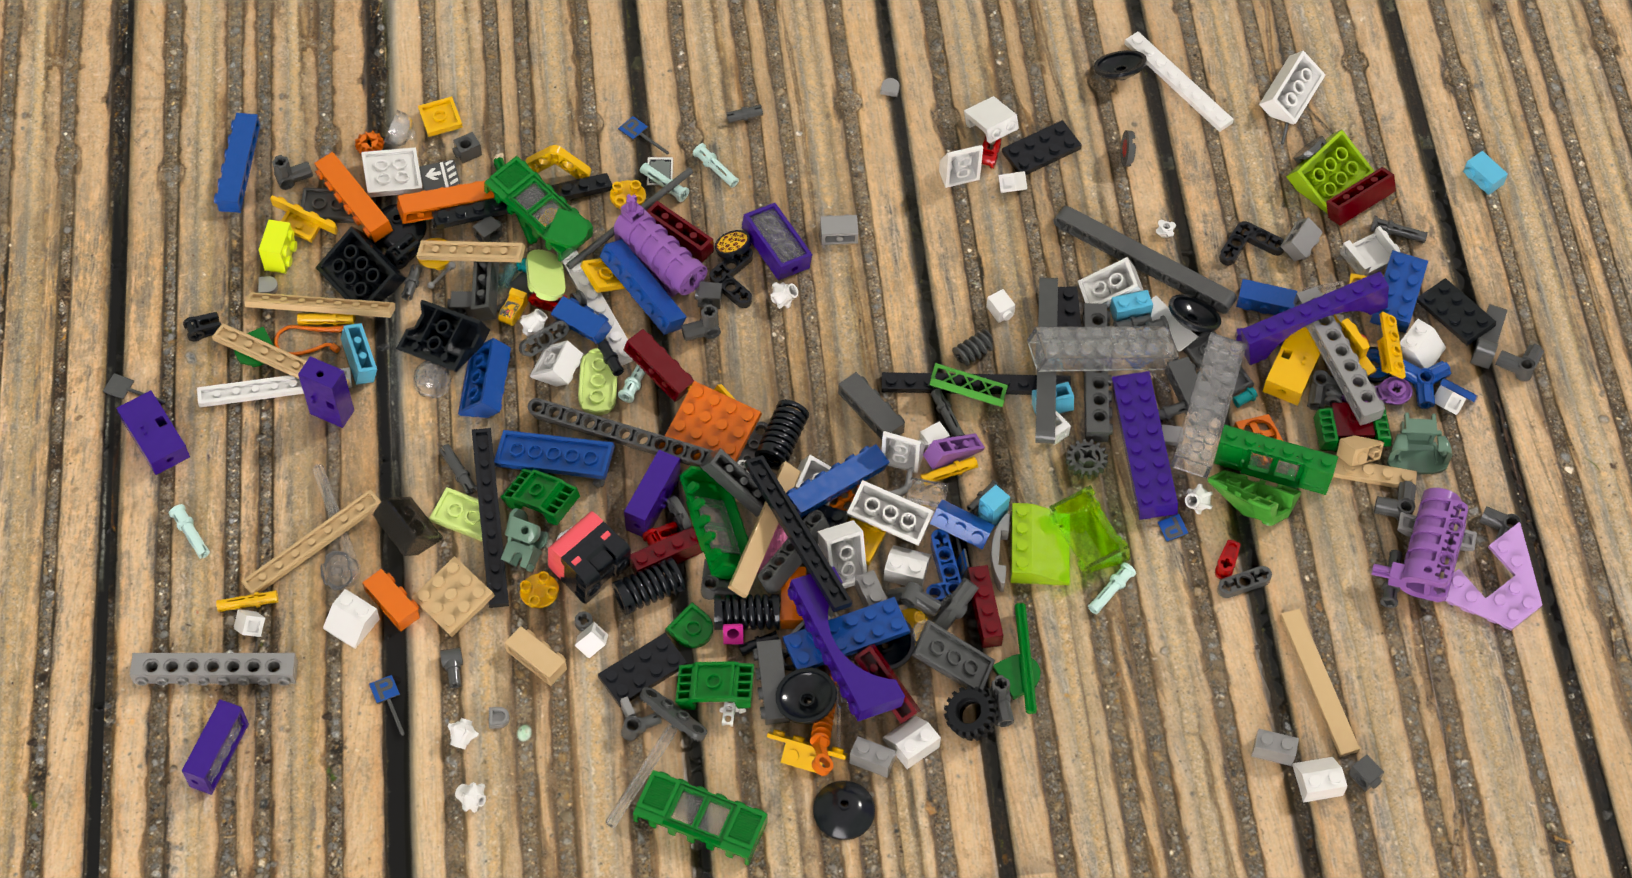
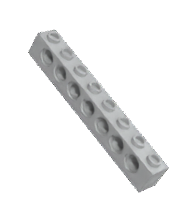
[1293,287,1385,426]
[130,653,298,686]

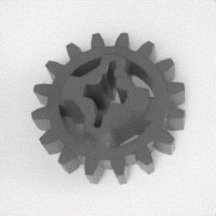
[1066,439,1108,479]

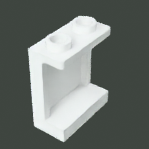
[964,96,1019,143]
[1340,226,1400,276]

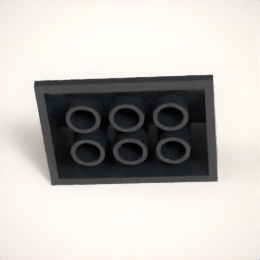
[316,226,406,302]

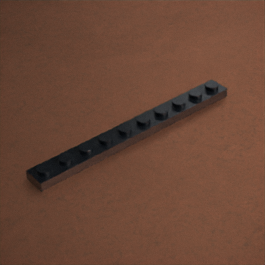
[432,173,612,230]
[882,372,1071,395]
[472,428,509,608]
[744,455,852,612]

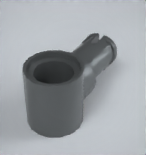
[440,647,463,688]
[621,712,662,741]

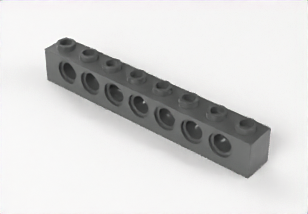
[1083,303,1113,442]

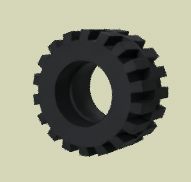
[944,686,999,741]

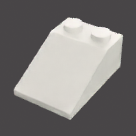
[939,145,983,188]
[1078,257,1144,308]
[882,431,925,474]
[817,520,867,588]

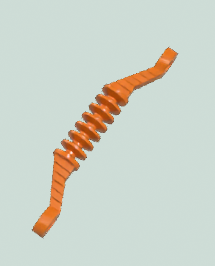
[810,656,849,776]

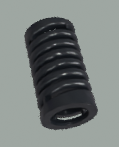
[755,399,809,470]
[612,557,685,615]
[714,594,779,630]

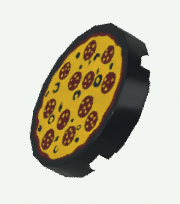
[715,230,751,259]

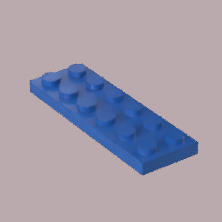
[494,430,615,480]
[783,597,910,670]

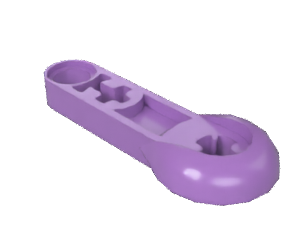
[1341,376,1413,405]

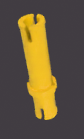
[297,313,355,326]
[920,456,978,486]
[216,590,279,613]

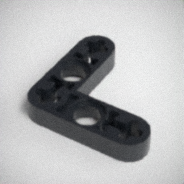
[1219,221,1284,266]
[710,248,753,308]

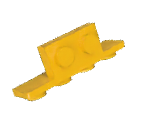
[270,195,338,243]
[1377,312,1406,379]
[1321,314,1376,376]
[767,729,848,773]

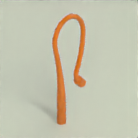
[274,324,364,356]

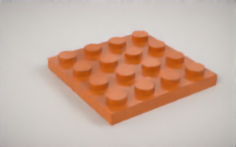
[659,381,762,462]

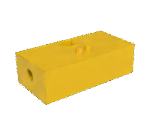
[1262,327,1321,406]

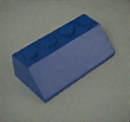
[458,338,511,418]

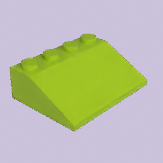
[1286,130,1375,214]
[1010,503,1070,586]

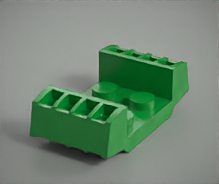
[1313,408,1392,452]
[500,469,580,526]
[675,661,755,709]

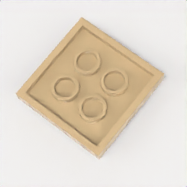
[411,556,495,637]

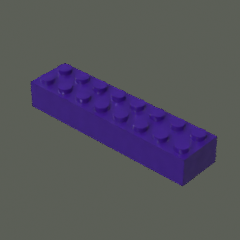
[1112,371,1178,520]

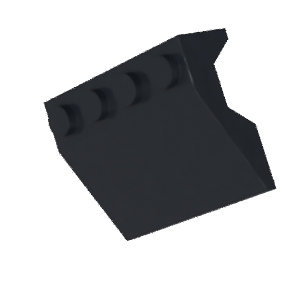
[396,300,490,372]

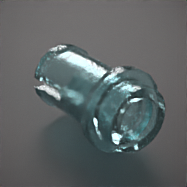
[498,263,518,288]

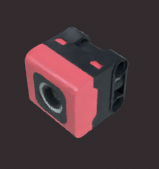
[548,511,631,604]

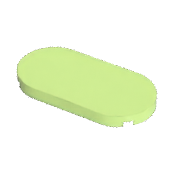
[526,249,566,301]
[578,348,618,416]

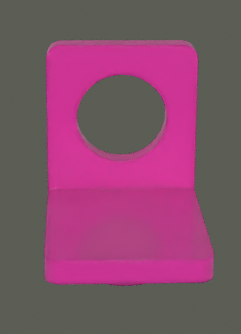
[723,624,744,644]

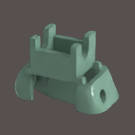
[1386,412,1452,474]
[501,508,549,573]

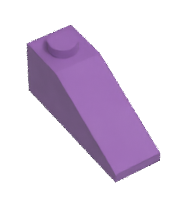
[923,433,985,470]

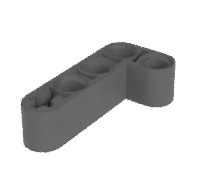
[1470,304,1508,369]

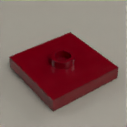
[1331,403,1375,439]

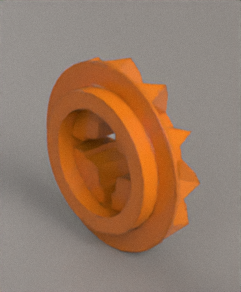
[355,131,384,154]

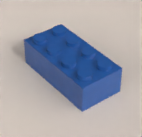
[1370,250,1428,333]

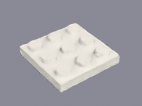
[361,147,423,197]

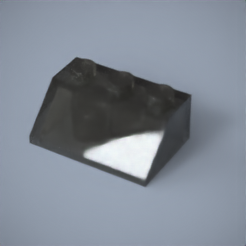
[372,497,443,556]

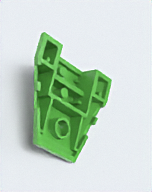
[1208,470,1302,526]

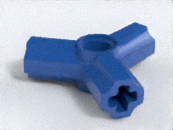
[1403,359,1452,409]

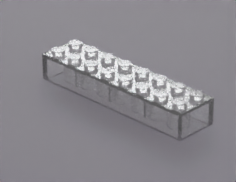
[1027,326,1179,372]
[1170,332,1247,479]

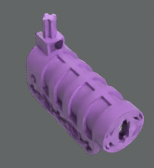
[614,194,707,297]
[1371,488,1468,602]

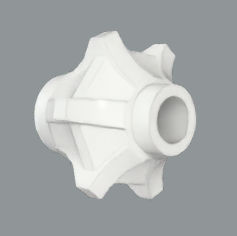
[771,282,798,309]
[519,309,548,337]
[1185,484,1213,514]
[448,718,479,749]
[455,782,486,813]

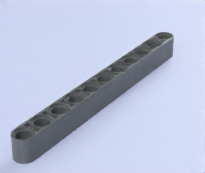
[1053,206,1237,314]
[1035,277,1058,444]
[528,398,713,467]

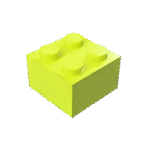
[259,220,297,274]

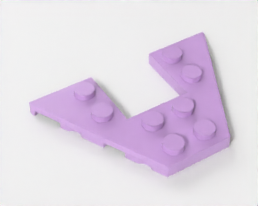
[1436,522,1543,631]

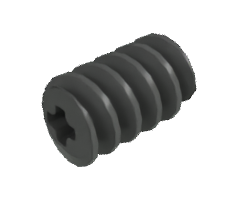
[952,329,993,366]

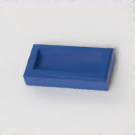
[1440,378,1478,402]

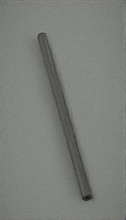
[566,167,694,270]

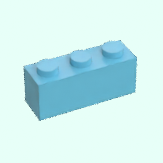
[340,323,377,385]

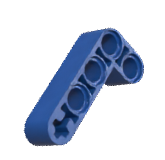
[926,529,962,608]

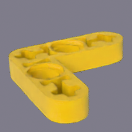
[525,145,591,179]

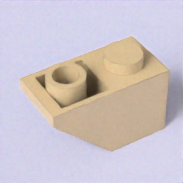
[1336,435,1384,467]

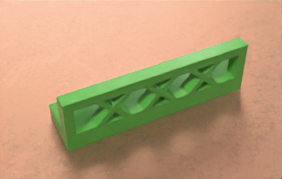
[929,363,1008,407]

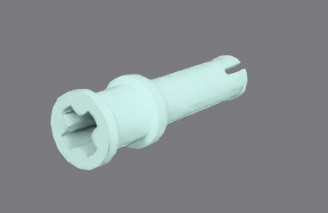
[692,143,739,188]
[640,163,689,202]
[618,364,645,403]
[169,504,210,559]
[1088,562,1136,614]

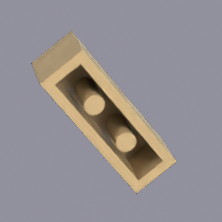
[505,626,567,686]

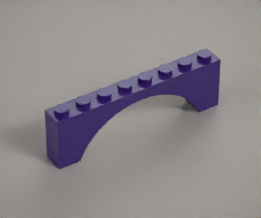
[1241,271,1389,365]
[788,566,905,721]

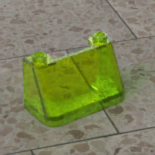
[1048,485,1130,574]

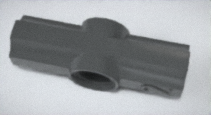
[932,578,979,630]

